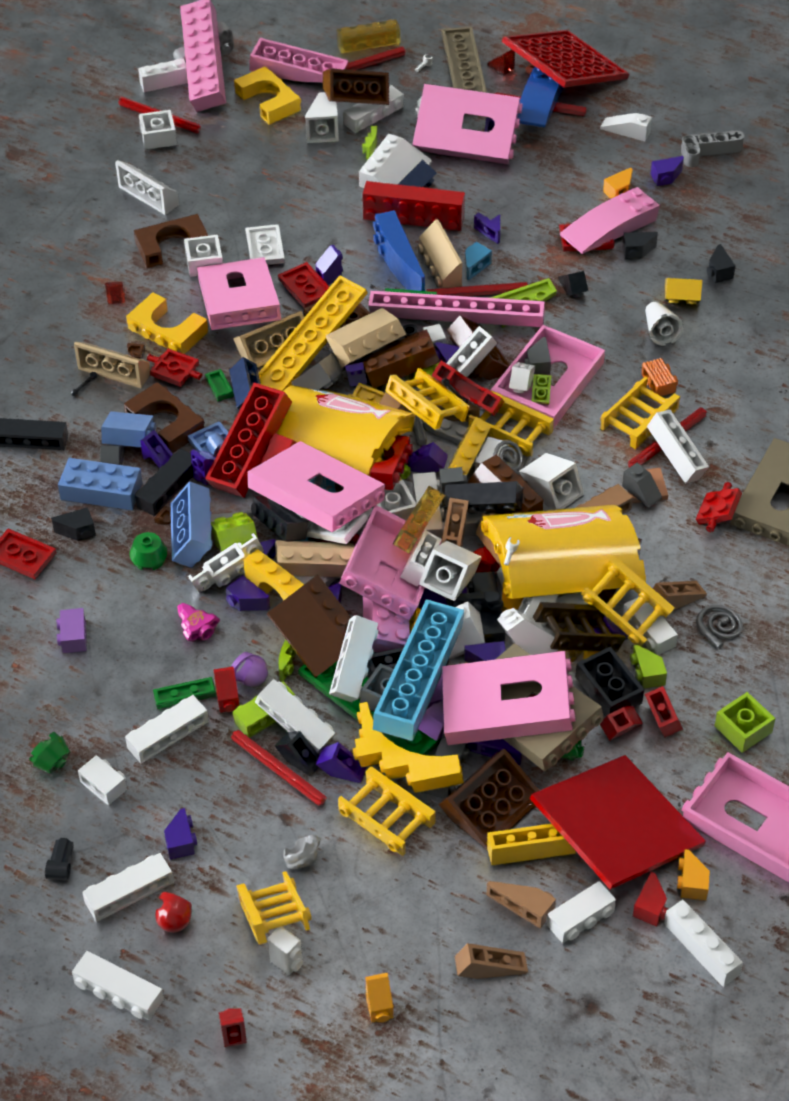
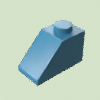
[465,242,492,280]

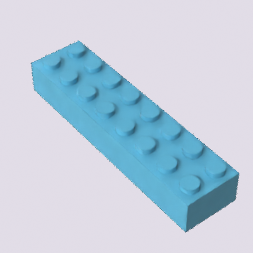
[373,599,464,741]

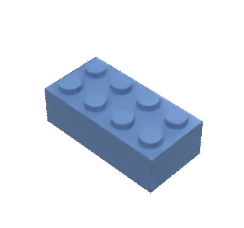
[58,458,143,510]
[171,481,213,568]

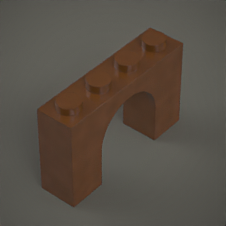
[134,214,209,268]
[123,382,205,453]

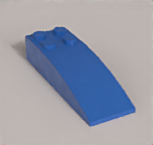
[518,66,564,128]
[373,210,425,291]

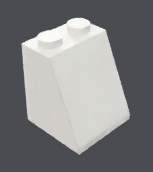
[305,92,339,143]
[519,453,584,510]
[419,541,481,601]
[497,608,557,655]

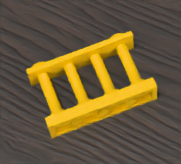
[385,368,470,430]
[600,377,680,450]
[468,390,554,457]
[581,555,675,646]
[338,766,436,856]
[236,871,312,945]

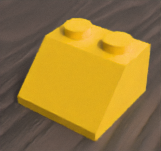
[665,278,702,304]

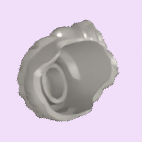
[283,835,321,870]

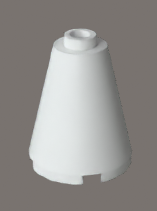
[645,302,683,346]

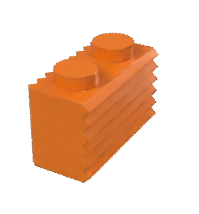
[641,358,678,396]

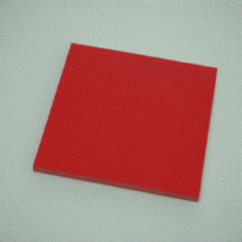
[502,30,629,87]
[530,755,706,890]

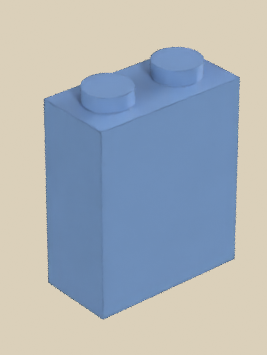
[101,411,156,447]

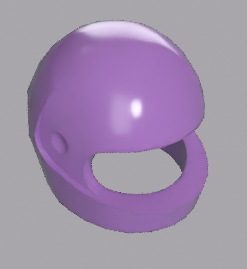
[231,652,268,687]

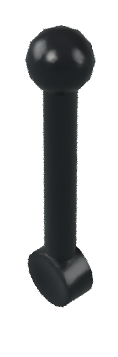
[71,372,97,396]
[442,378,468,403]

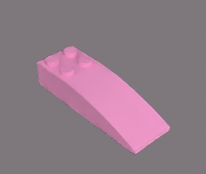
[249,38,348,82]
[560,187,660,254]
[363,562,410,653]

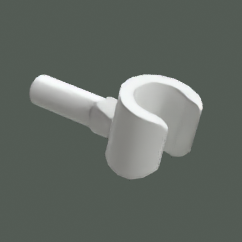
[415,54,433,72]
[504,537,520,566]

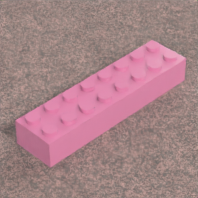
[181,0,226,112]

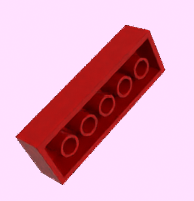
[362,181,465,231]
[205,383,292,498]

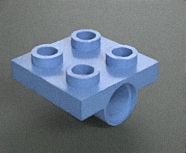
[188,421,228,457]

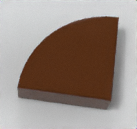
[127,343,145,359]
[154,506,171,525]

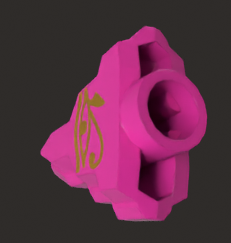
[177,603,220,642]

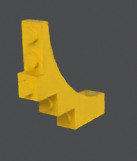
[353,702,464,793]

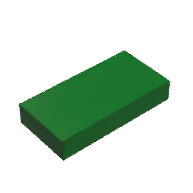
[205,369,234,402]

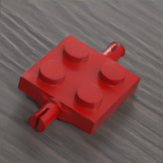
[147,348,202,387]
[695,482,742,533]

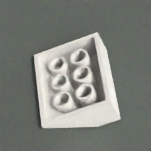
[359,134,432,188]

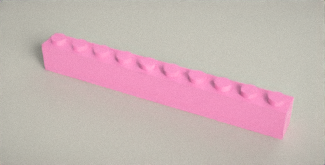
[368,291,545,327]

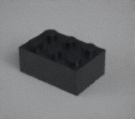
[575,646,645,716]

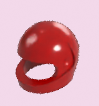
[155,892,192,933]

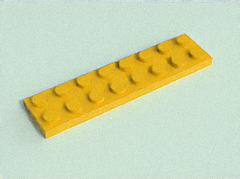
[258,275,368,391]

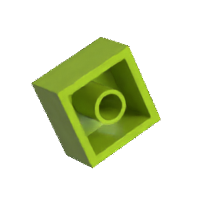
[211,512,258,552]
[714,692,776,753]

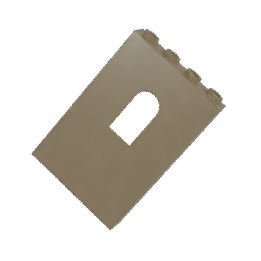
[731,438,789,546]
[495,643,604,771]

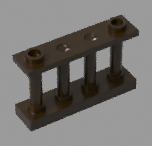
[533,602,626,652]

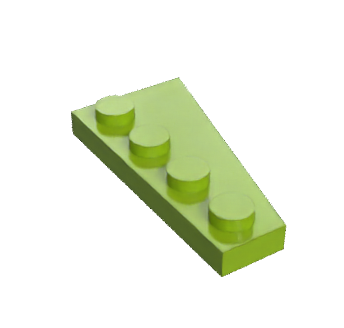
[491,278,557,328]

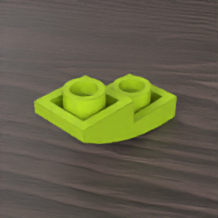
[362,126,377,160]
[531,374,552,404]
[278,640,296,682]

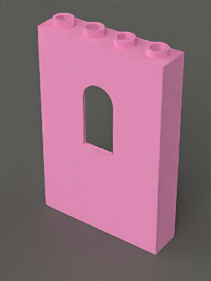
[412,84,523,165]
[197,257,281,330]
[491,325,605,429]
[248,441,385,532]
[339,505,442,620]
[442,651,576,745]
[682,752,789,883]

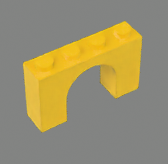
[234,66,301,125]
[126,292,208,354]
[243,549,304,600]

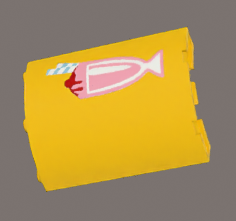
[277,385,416,476]
[481,505,646,599]

